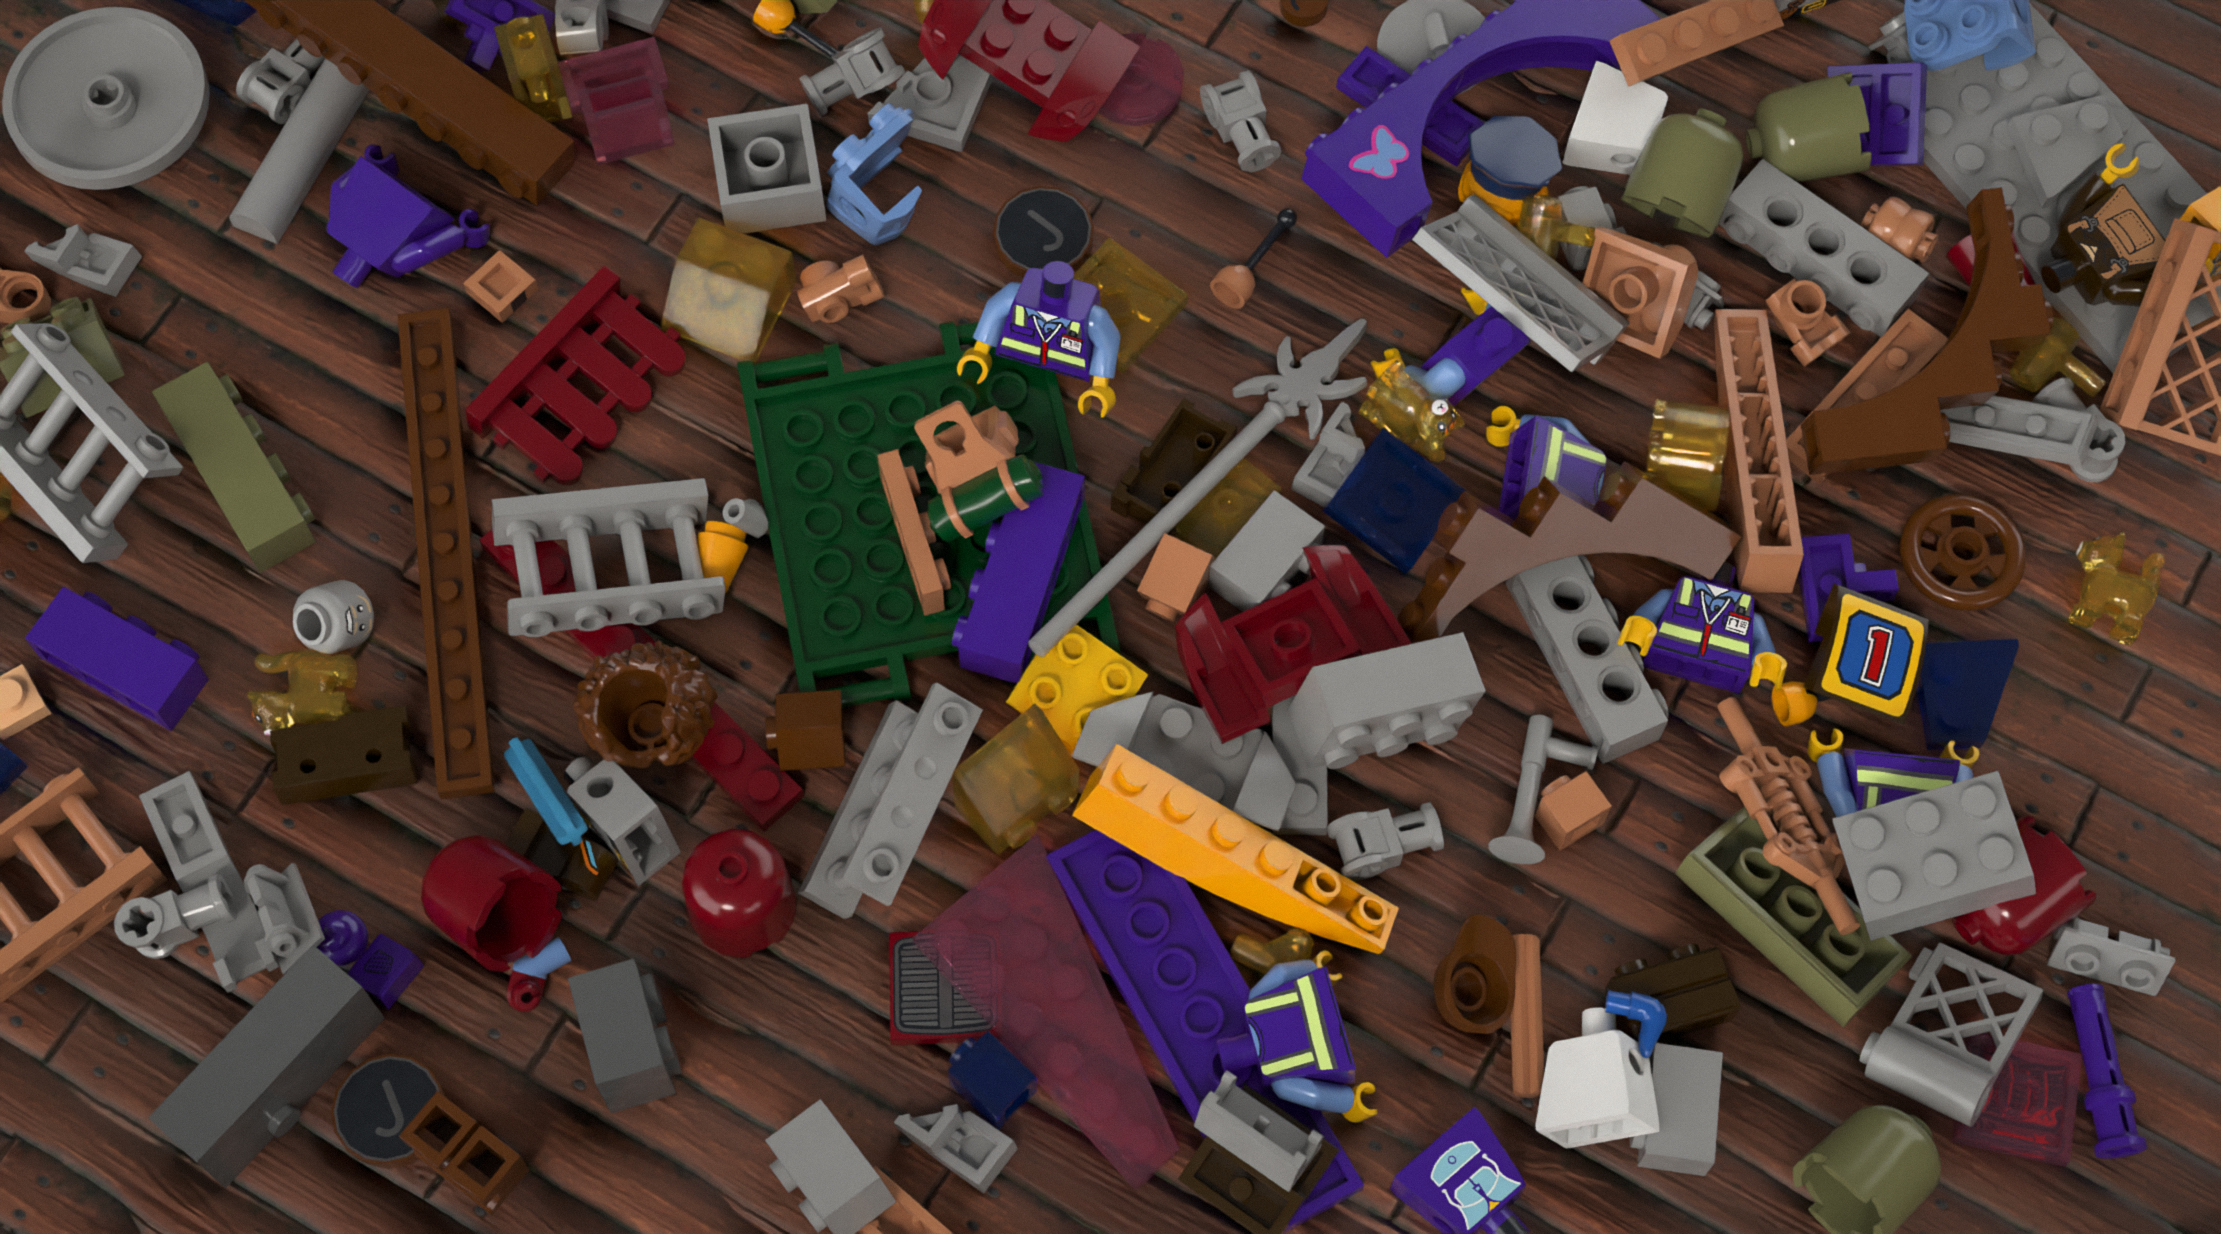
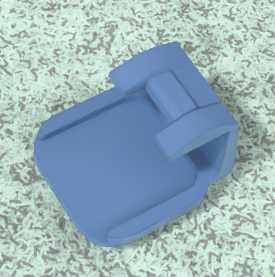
[1904,0,2036,71]
[826,103,922,245]

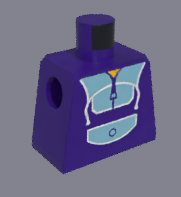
[1390,1107,1530,1234]

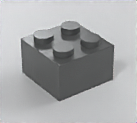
[568,958,682,1114]

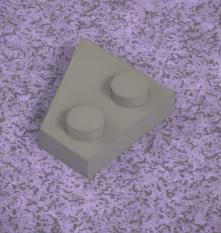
[2006,95,2124,208]

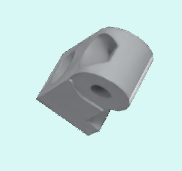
[555,0,610,55]

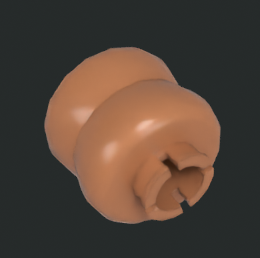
[1860,197,1939,264]

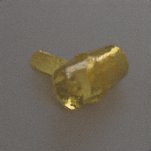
[1516,195,1596,261]
[2009,316,2106,397]

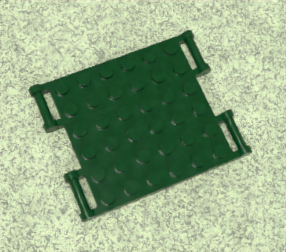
[737,321,1121,708]

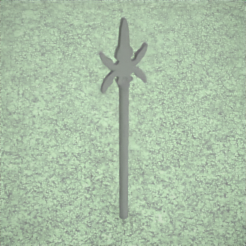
[1028,318,1367,657]

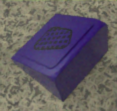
[347,933,424,1010]

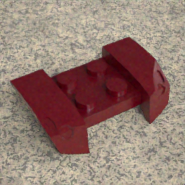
[918,0,1140,142]
[1175,545,1412,744]

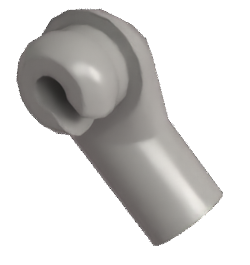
[723,498,768,538]

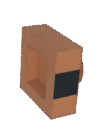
[463,250,539,323]

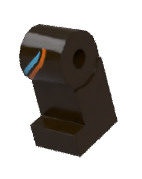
[505,807,618,901]

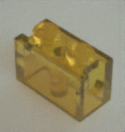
[494,14,573,123]

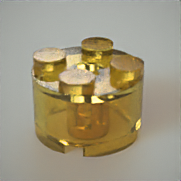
[1645,399,1730,511]

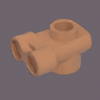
[797,254,885,323]
[1765,278,1851,367]

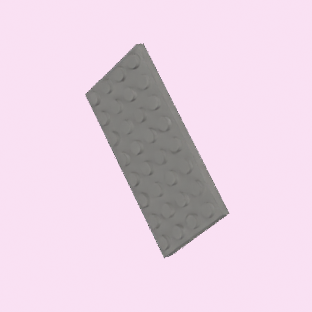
[1906,3,2221,374]

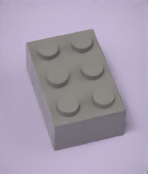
[1288,632,1486,769]
[1832,771,2036,941]

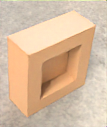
[0,664,52,740]

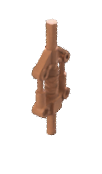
[1717,697,1860,935]

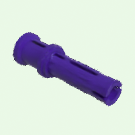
[2067,984,2147,1159]

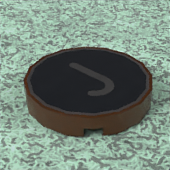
[993,186,1094,278]
[331,1054,446,1169]

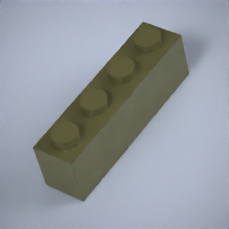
[151,361,316,573]

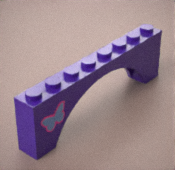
[1301,0,1661,258]

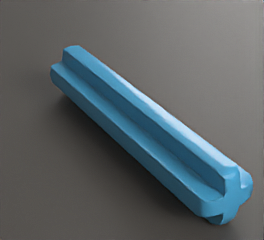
[504,737,587,846]

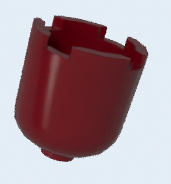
[1952,815,2096,955]
[681,829,797,958]
[421,835,562,972]

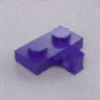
[444,0,555,75]
[1798,534,1899,643]

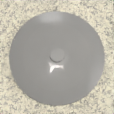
[2,7,210,190]

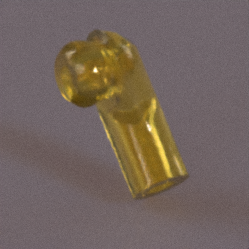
[1229,928,1314,974]

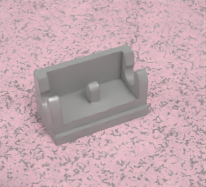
[1194,1070,1324,1192]

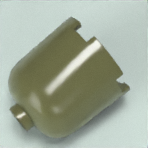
[1745,72,1871,183]
[1621,108,1744,238]
[1793,1105,1941,1234]

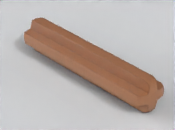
[1511,934,1544,1098]

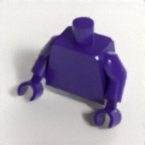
[327,144,490,288]

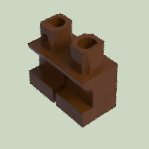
[399,1091,529,1215]

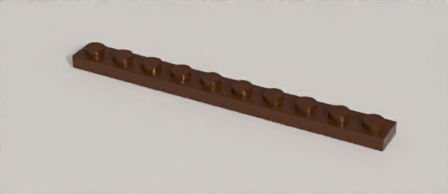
[397,307,495,800]

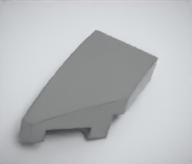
[24,224,142,297]
[1291,402,1365,512]
[894,1104,1018,1193]

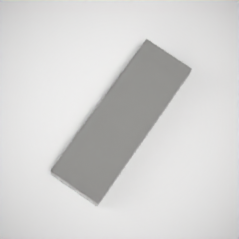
[1940,395,2098,467]

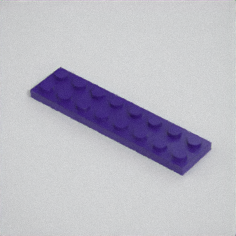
[1046,830,1364,1234]

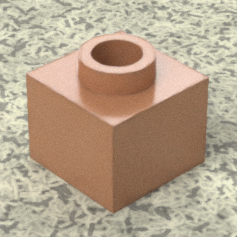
[1535,771,1612,851]

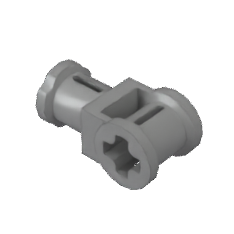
[799,28,905,117]
[236,38,325,124]
[1200,70,1282,172]
[2032,377,2126,483]
[1326,802,1444,881]
[114,873,238,959]

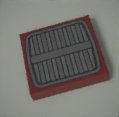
[889,929,1003,1045]

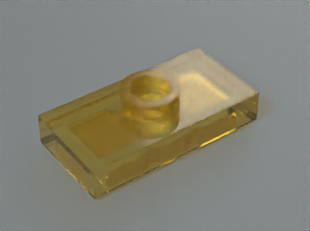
[1173,458,1282,559]

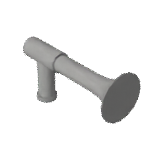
[1488,715,1598,864]

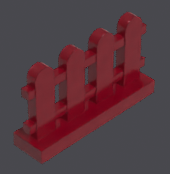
[465,265,685,485]

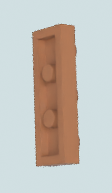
[877,449,951,616]

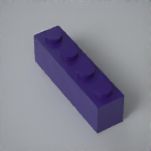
[952,462,1085,684]

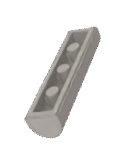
[229,58,370,244]

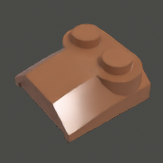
[1583,226,1698,359]

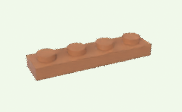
[1609,0,1784,87]
[1786,308,1948,484]

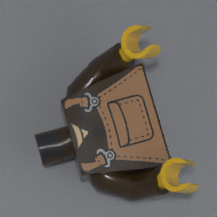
[2041,143,2214,307]

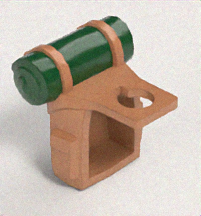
[915,401,1044,543]

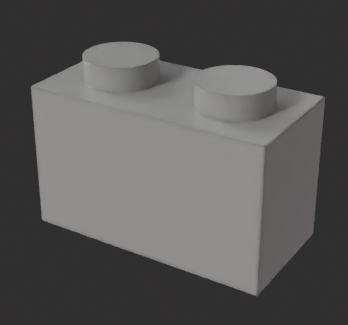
[1208,490,1325,612]
[1629,1043,1723,1176]
[765,1099,896,1234]

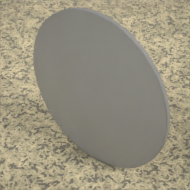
[1377,0,1485,95]

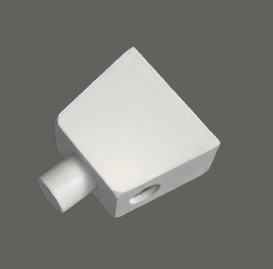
[1562,61,1668,175]
[1536,1008,1659,1149]

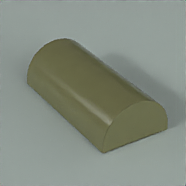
[1675,806,1912,1028]

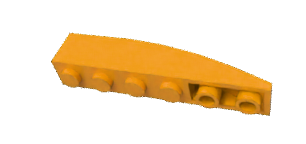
[1072,744,1399,954]

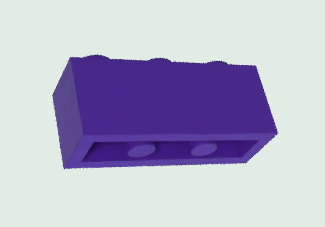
[25,586,209,732]

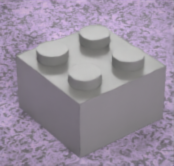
[707,104,827,236]

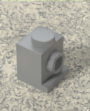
[1551,186,1627,272]

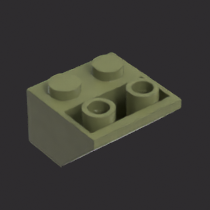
[0,297,125,418]

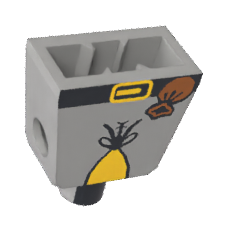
[564,756,681,886]

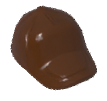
[1433,914,1516,1034]

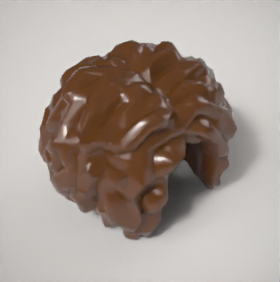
[573,641,718,768]

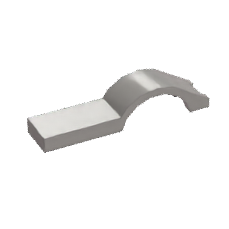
[139,771,279,993]

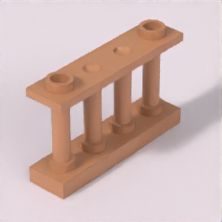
[0,767,168,1004]

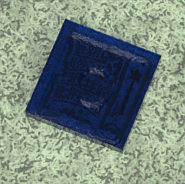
[1322,428,1467,574]

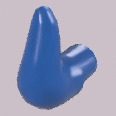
[1605,990,1667,1058]

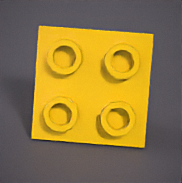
[1006,625,1148,758]

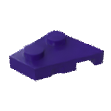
[1827,62,1927,167]

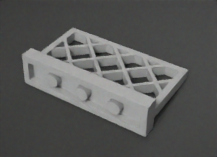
[1412,194,1630,372]

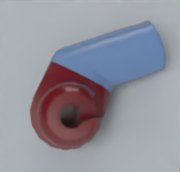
[506,937,572,1012]

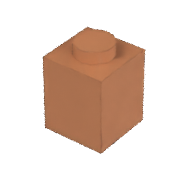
[1137,533,1215,622]

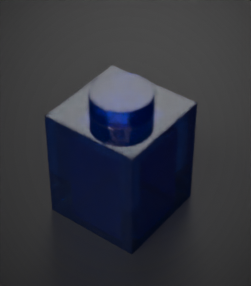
[948,1031,1037,1130]

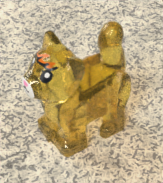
[1358,359,1465,463]
[2067,531,2165,645]
[247,649,358,736]

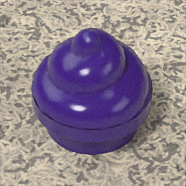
[316,910,368,966]

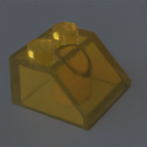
[661,217,797,363]
[952,703,1079,855]

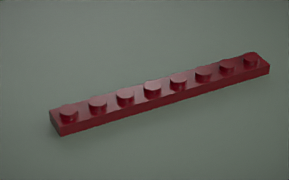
[479,529,804,832]

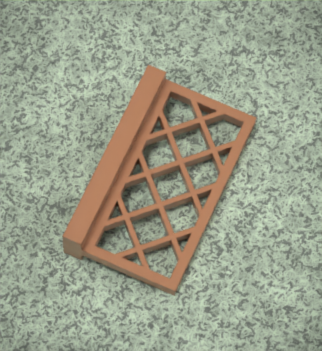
[2099,218,2221,456]

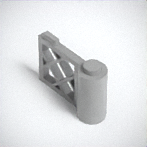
[1859,942,2044,1127]

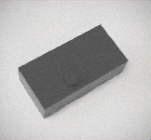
[148,945,385,1188]

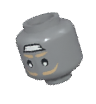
[293,580,374,655]

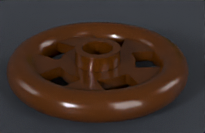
[1899,494,2026,611]

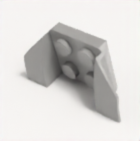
[1072,692,1296,832]

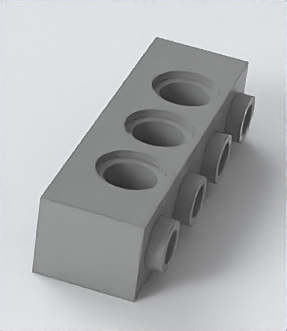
[1719,159,1929,337]
[1506,555,1669,764]

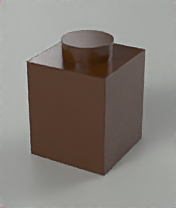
[765,690,845,771]

